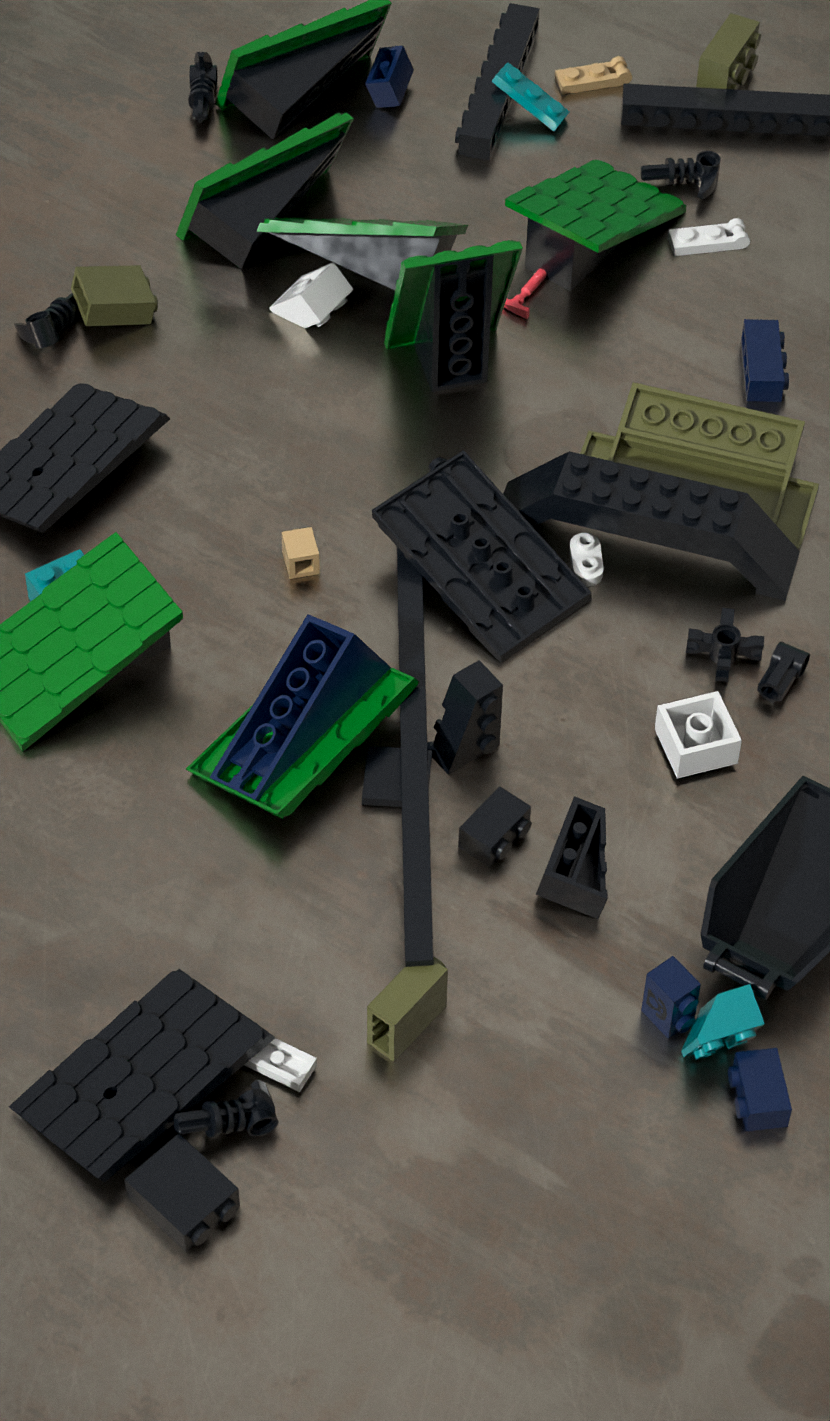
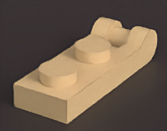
[555,56,632,95]

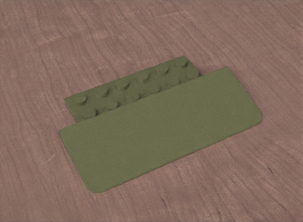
[580,382,819,550]

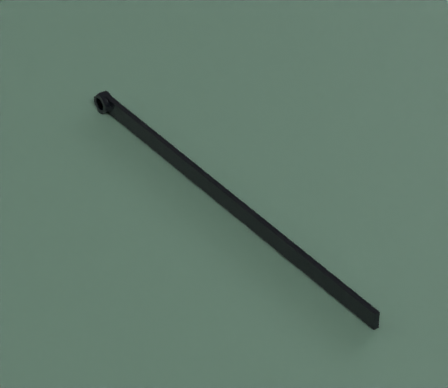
[397,547,434,967]

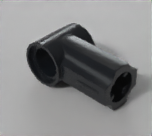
[757,641,810,703]

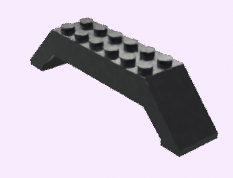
[503,451,800,601]

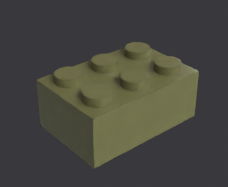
[696,13,761,90]

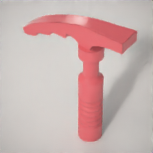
[504,268,547,319]

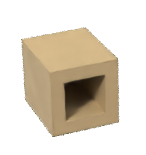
[282,527,320,579]

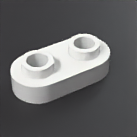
[569,533,604,587]

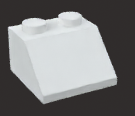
[269,262,353,328]

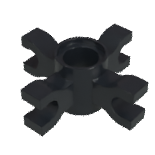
[686,608,764,682]

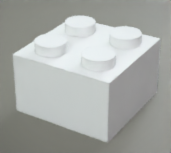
[655,691,742,779]

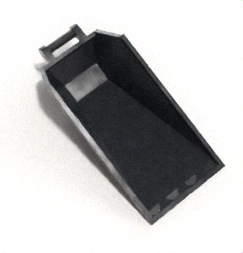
[701,776,830,1000]

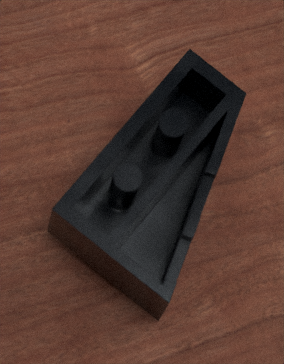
[427,660,503,775]
[536,796,608,919]

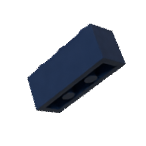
[741,319,789,402]

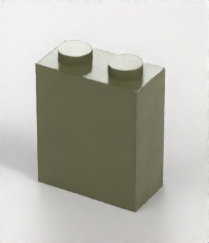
[71,265,158,326]
[367,957,448,1062]

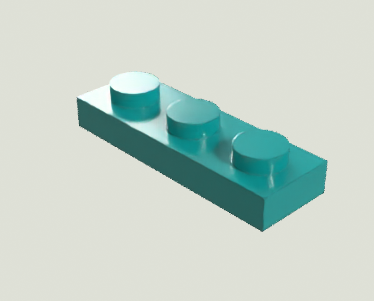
[492,62,570,131]

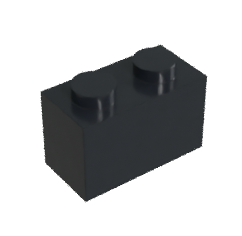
[458,786,532,868]

